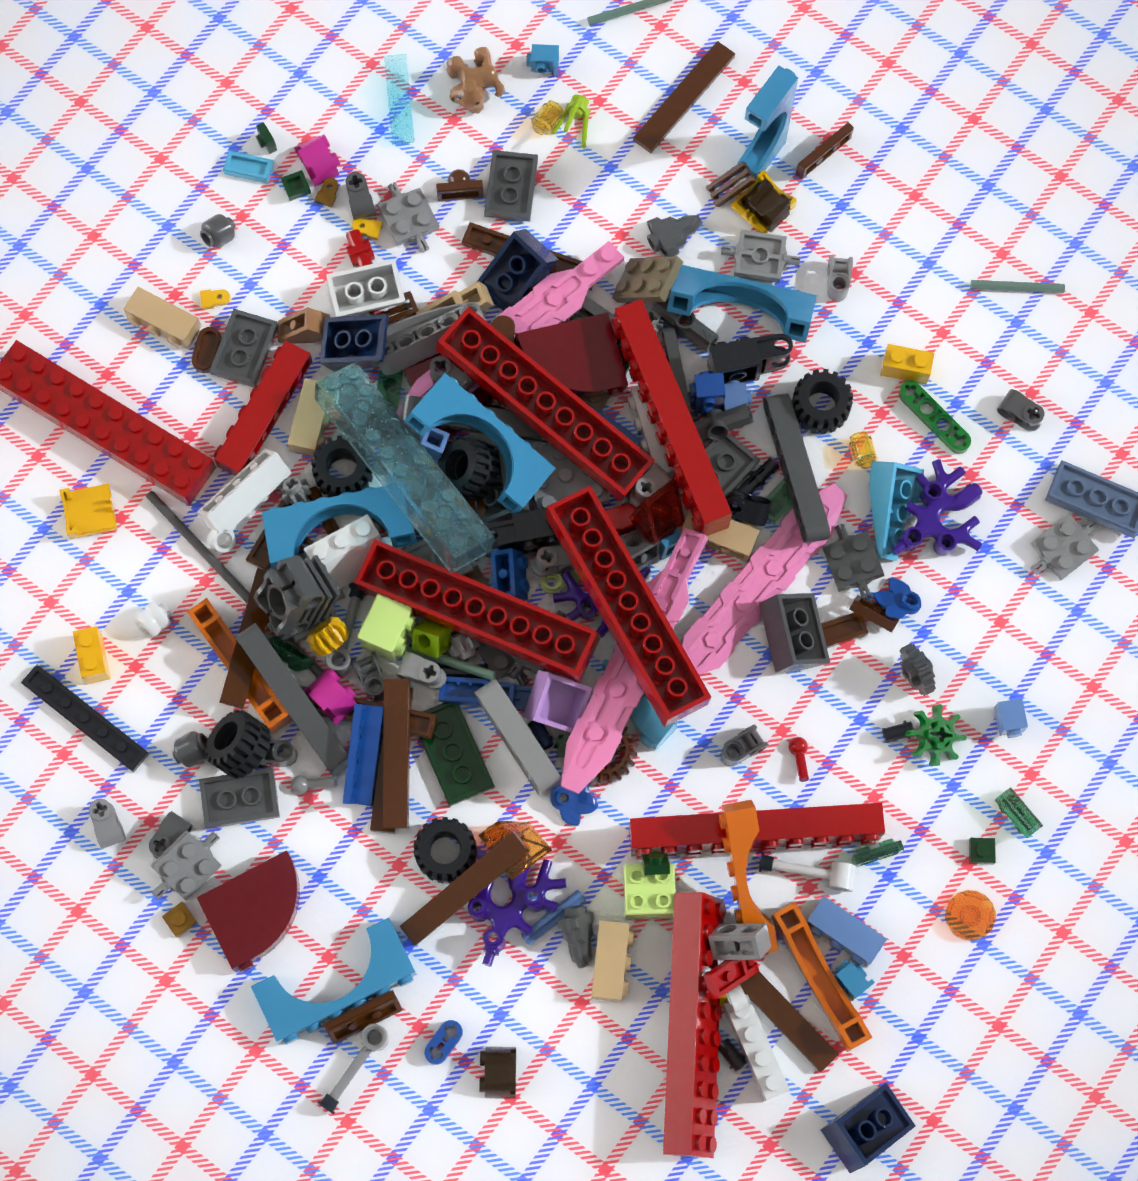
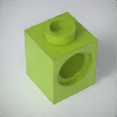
[411,619,451,658]

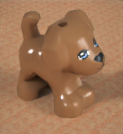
[446,47,505,114]

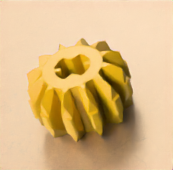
[307,616,350,656]

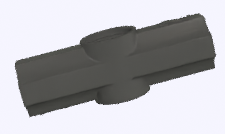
[651,297,719,353]
[694,403,754,441]

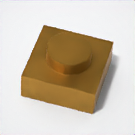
[161,902,198,938]

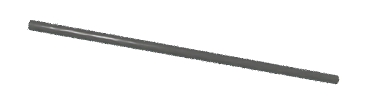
[146,491,324,678]

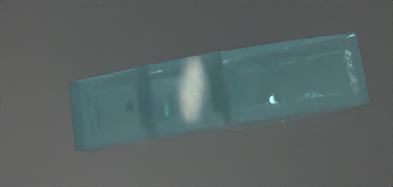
[384,54,415,145]

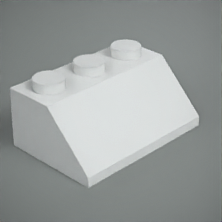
[326,259,406,317]
[304,514,383,590]

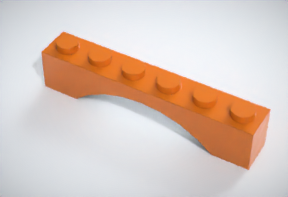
[187,598,293,734]
[719,800,778,953]
[771,902,873,1052]

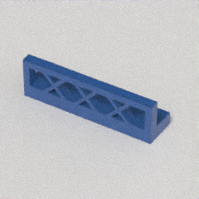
[343,704,384,806]

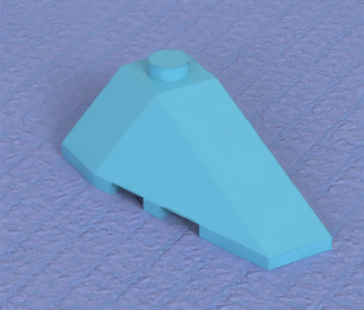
[869,461,924,561]
[602,658,678,751]

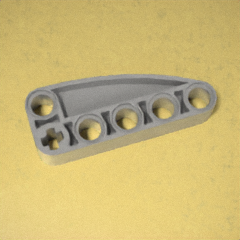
[378,302,486,375]
[474,679,562,797]

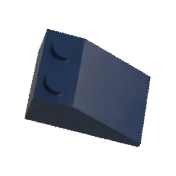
[477,229,559,311]
[319,314,389,372]
[820,1083,916,1174]

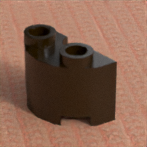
[737,179,791,233]
[479,1046,516,1099]

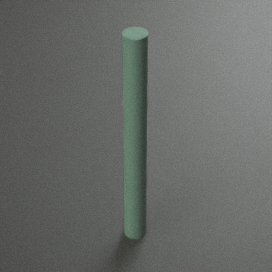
[587,0,672,26]
[970,280,1065,293]
[406,644,496,681]

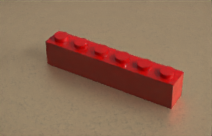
[214,340,313,476]

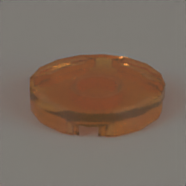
[945,890,996,941]

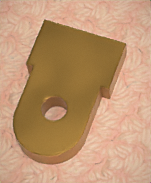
[315,177,339,208]

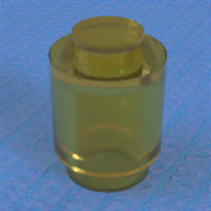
[531,100,563,135]
[849,431,878,469]

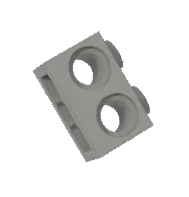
[708,923,771,960]

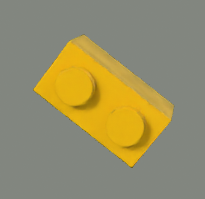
[880,344,935,385]
[72,626,111,685]

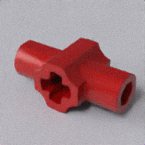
[346,229,375,267]

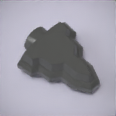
[646,215,702,257]
[557,905,594,968]

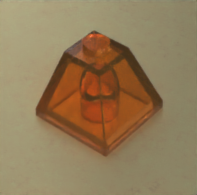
[478,820,552,880]

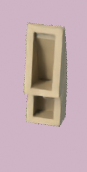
[416,281,494,315]

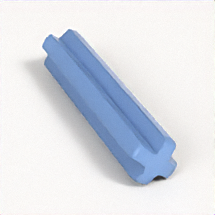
[521,890,586,945]

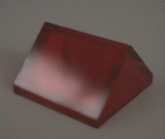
[628,479,685,545]

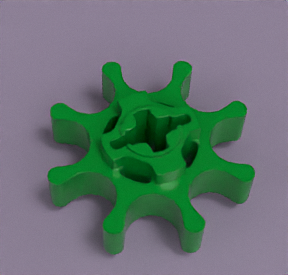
[905,704,967,767]

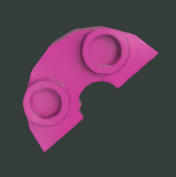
[294,134,340,187]
[303,668,357,725]

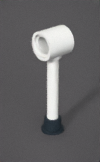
[759,852,857,892]

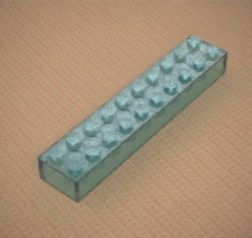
[315,362,494,574]

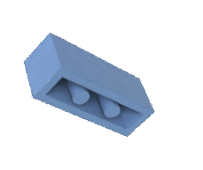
[806,896,887,967]

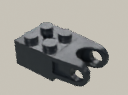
[707,334,793,384]
[479,508,560,558]

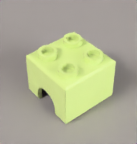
[357,594,418,663]
[623,863,676,920]

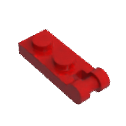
[703,960,759,999]

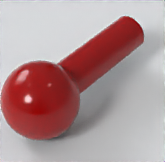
[788,737,809,782]

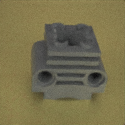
[253,555,341,641]

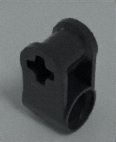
[726,490,772,527]

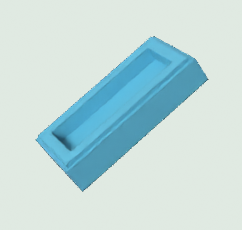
[223,150,274,184]

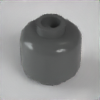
[200,214,236,248]
[172,731,208,768]

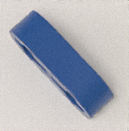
[424,1020,463,1065]

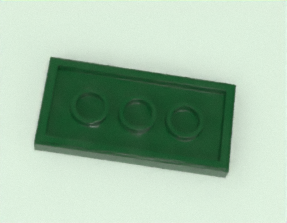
[420,702,495,807]

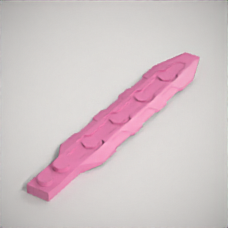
[394,241,624,430]
[681,483,847,675]
[561,528,708,794]

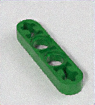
[899,380,971,454]

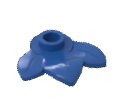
[873,577,922,619]
[550,782,598,826]

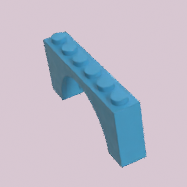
[737,65,799,181]
[667,265,817,343]
[404,373,556,514]
[262,482,417,568]
[251,917,417,1045]

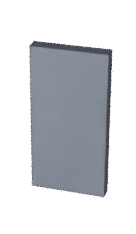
[1044,460,1138,539]

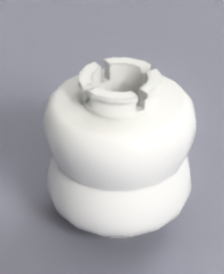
[135,601,172,637]

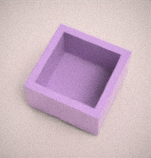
[523,670,592,733]

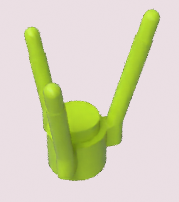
[552,94,591,148]

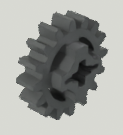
[899,643,936,696]

